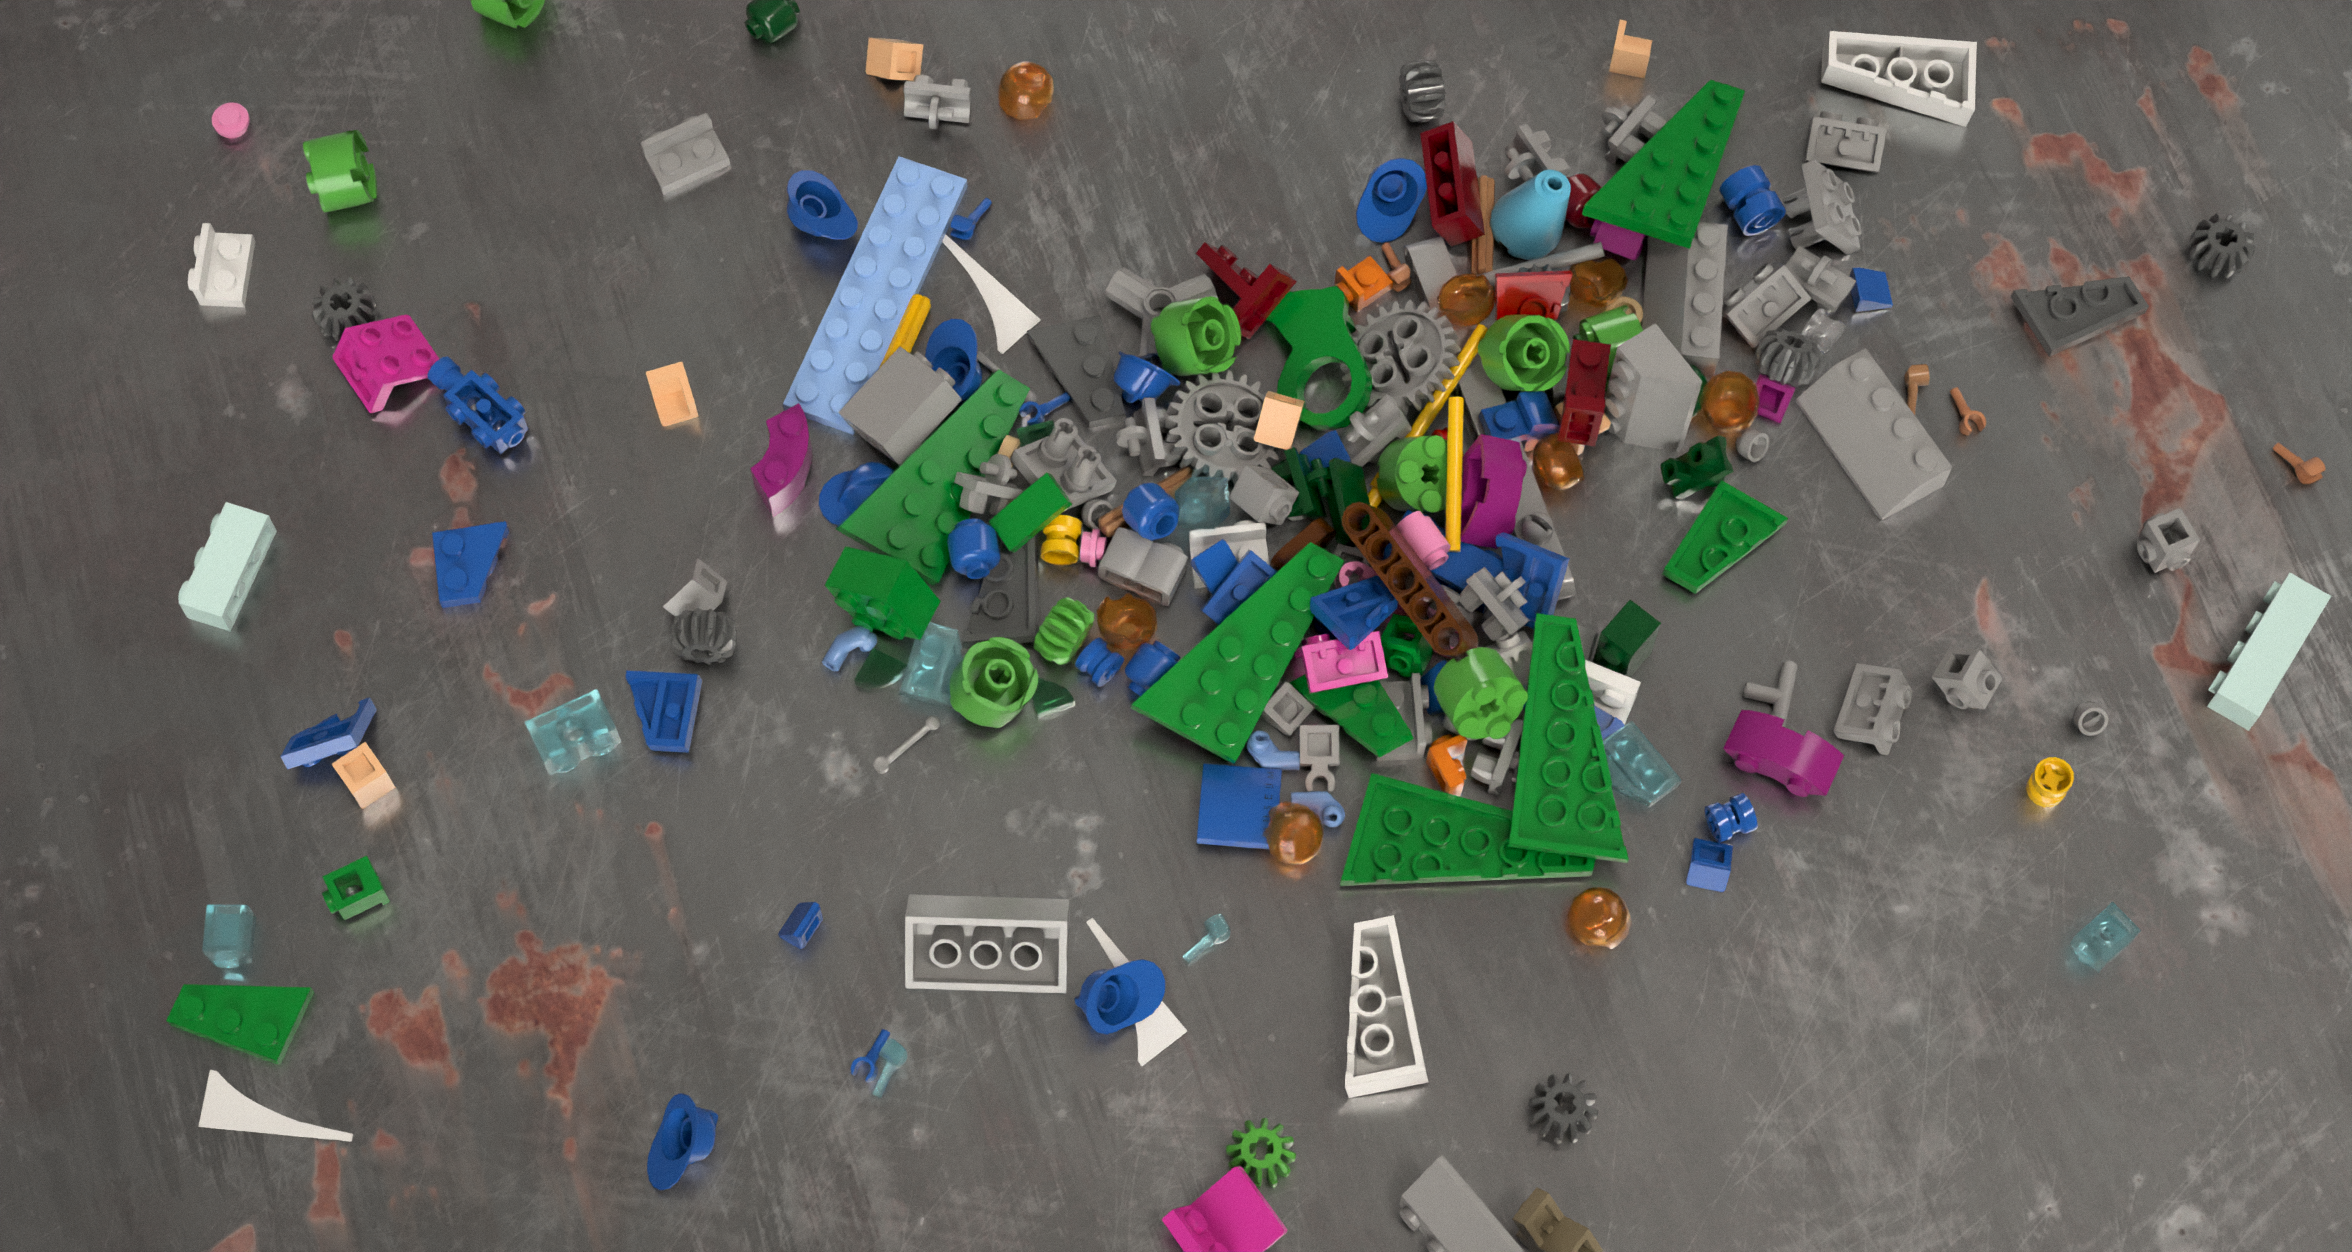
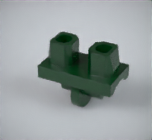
[1660,435,1734,500]
[1271,447,1333,521]

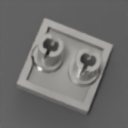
[1783,159,1861,255]
[1010,418,1117,511]

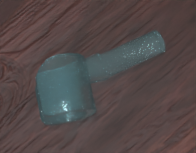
[1183,914,1231,963]
[872,1038,908,1098]

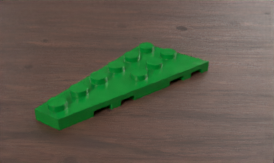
[1582,80,1745,249]
[835,369,1030,585]
[1130,542,1345,764]
[1508,613,1629,863]
[1340,773,1596,886]

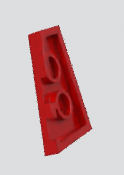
[1495,270,1573,321]

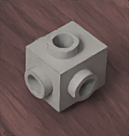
[2136,508,2200,573]
[1932,646,2003,709]

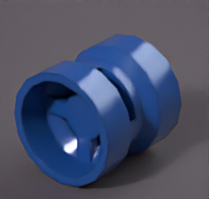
[1704,793,1758,843]

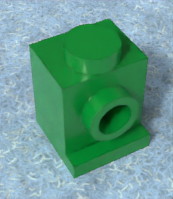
[1380,613,1433,677]
[322,856,390,920]

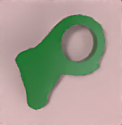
[1266,286,1373,430]

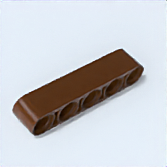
[1342,502,1478,660]

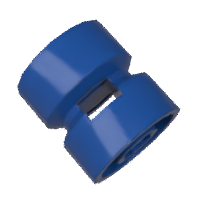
[1719,165,1786,236]

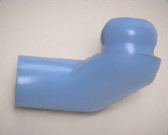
[1247,730,1300,770]
[1291,791,1345,827]

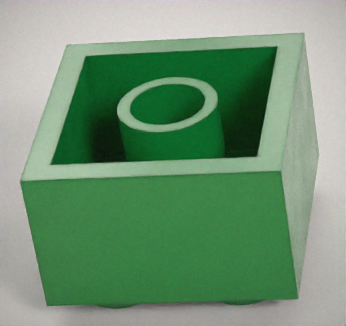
[824,546,941,640]

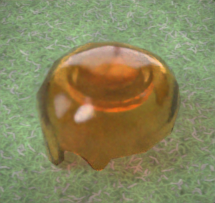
[998,61,1055,120]
[1569,258,1628,309]
[1437,273,1495,327]
[1702,371,1760,433]
[1533,432,1585,490]
[1096,593,1158,651]
[1263,801,1324,865]
[1567,887,1632,949]

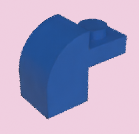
[1479,391,1560,452]

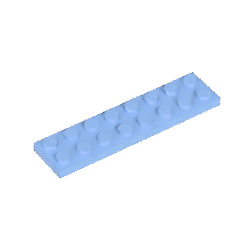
[783,156,968,435]

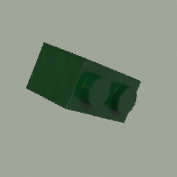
[1593,600,1661,677]

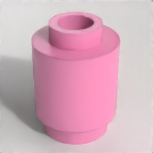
[1396,511,1451,570]

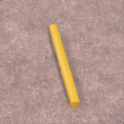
[1445,397,1464,552]

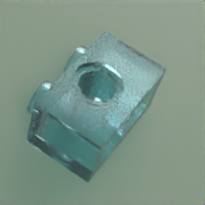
[525,689,621,776]

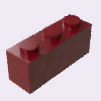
[1420,121,1485,247]

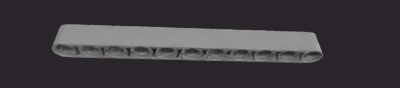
[1404,236,1576,601]

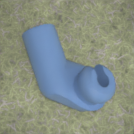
[822,626,877,671]

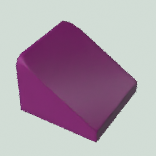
[1745,374,1796,423]

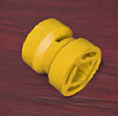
[1041,515,1082,566]
[2026,757,2074,807]

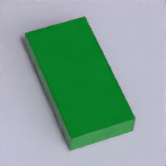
[989,472,1073,553]

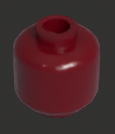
[1565,173,1602,229]

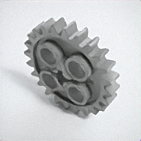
[1340,300,1461,416]
[1164,371,1284,488]

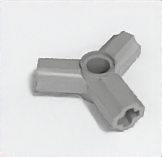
[1105,267,1218,368]

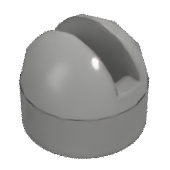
[1735,429,1769,462]
[1080,499,1113,529]
[1522,512,1554,546]
[2073,701,2109,736]

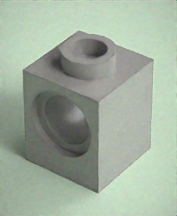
[1229,465,1299,525]

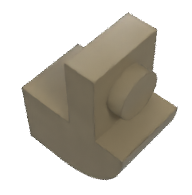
[1512,1187,1603,1252]

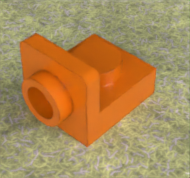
[1334,256,1393,313]
[1426,734,1468,796]

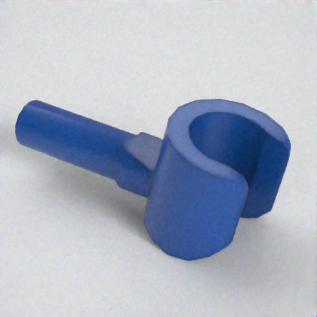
[950,198,992,240]
[1019,392,1071,429]
[851,1029,890,1083]

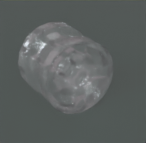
[1801,307,1846,355]

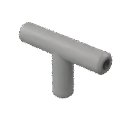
[1743,661,1798,727]

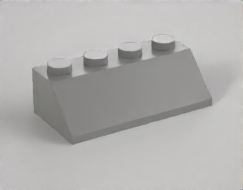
[1641,222,1728,378]
[1604,323,1702,452]
[1796,348,1952,521]
[905,894,1070,993]
[1399,1155,1524,1252]

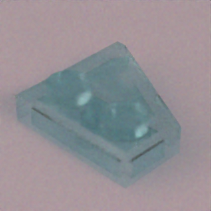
[899,622,962,711]
[1603,721,1682,807]

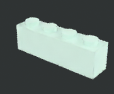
[2207,573,2331,731]

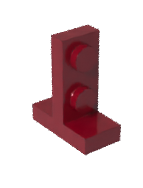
[1196,242,1297,339]
[1557,339,1611,447]

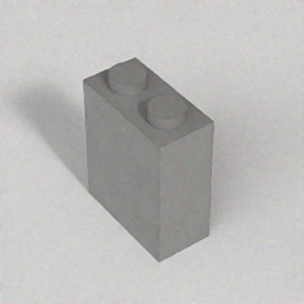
[838,347,962,465]

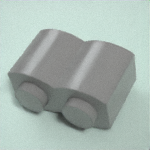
[1098,527,1188,606]

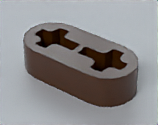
[1270,518,1336,572]

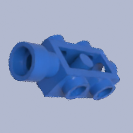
[427,356,529,454]

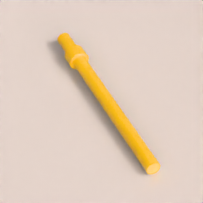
[1368,324,1488,508]

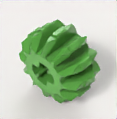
[1034,597,1094,665]
[1226,1118,1296,1189]

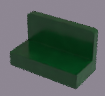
[1327,457,1370,547]

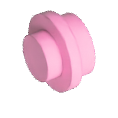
[212,103,250,139]
[1080,529,1107,567]

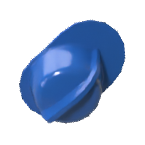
[1356,158,1427,243]
[787,170,858,240]
[925,319,982,406]
[1113,351,1181,403]
[819,462,894,525]
[1074,959,1165,1035]
[647,1093,718,1191]

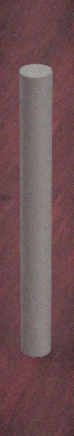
[1459,242,1605,294]

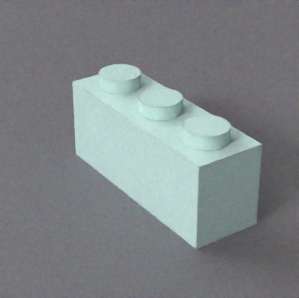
[178,502,277,632]

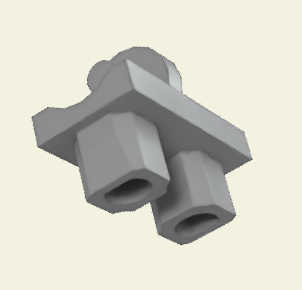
[904,75,971,129]
[1602,95,1668,165]
[1505,124,1570,182]
[1785,246,1856,313]
[1340,394,1412,467]
[1115,398,1181,476]
[954,454,1025,515]
[1459,567,1530,641]
[1470,718,1523,797]

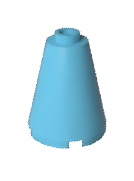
[1490,170,1571,260]

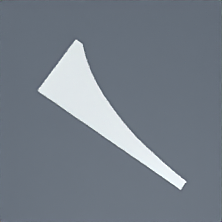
[942,234,1041,354]
[1086,918,1187,1066]
[198,1070,353,1142]

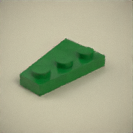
[1662,480,1788,594]
[1290,674,1414,758]
[166,984,314,1065]

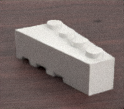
[1821,31,1977,127]
[1345,915,1428,1098]

